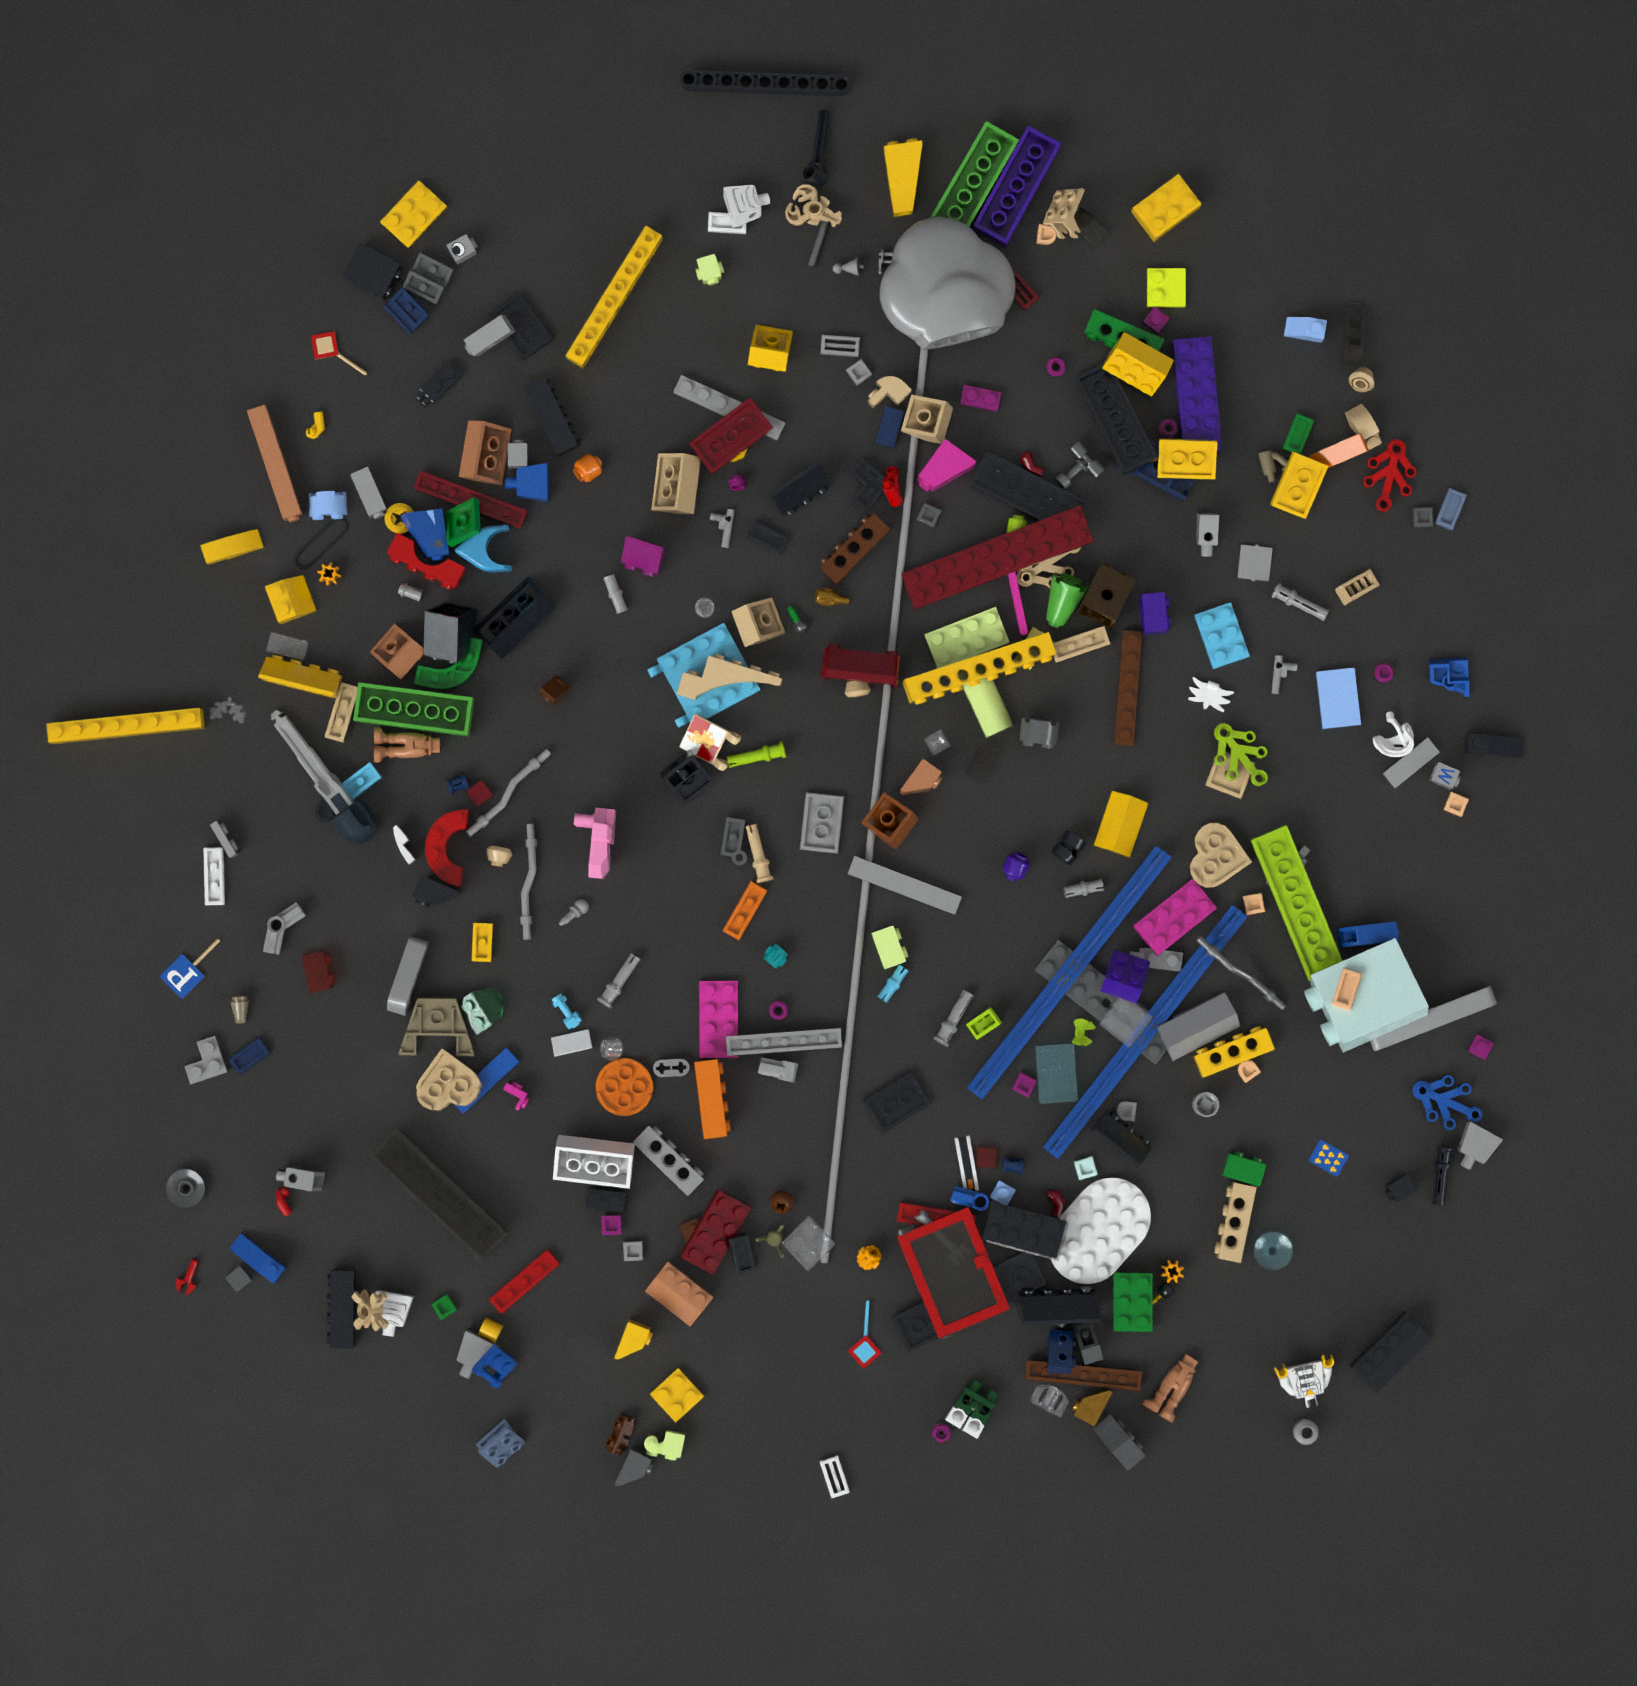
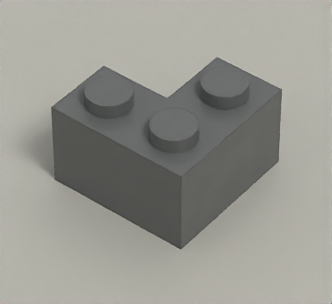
[1093,1415,1145,1471]

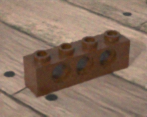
[820,513,890,585]

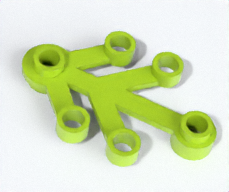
[1214,723,1268,786]

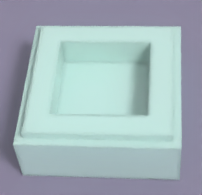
[1074,1156,1098,1180]

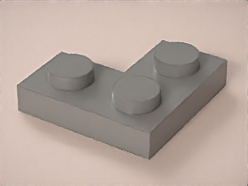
[184,1036,228,1085]

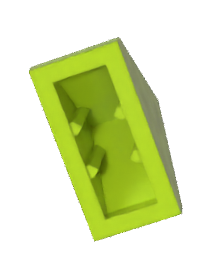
[966,1007,1002,1040]

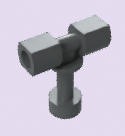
[1056,441,1105,489]

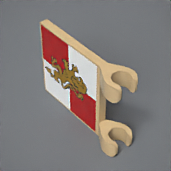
[679,713,741,771]

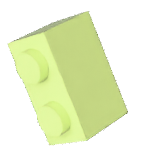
[871,926,908,969]

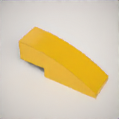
[200,529,264,565]

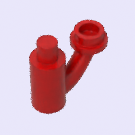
[882,466,903,507]

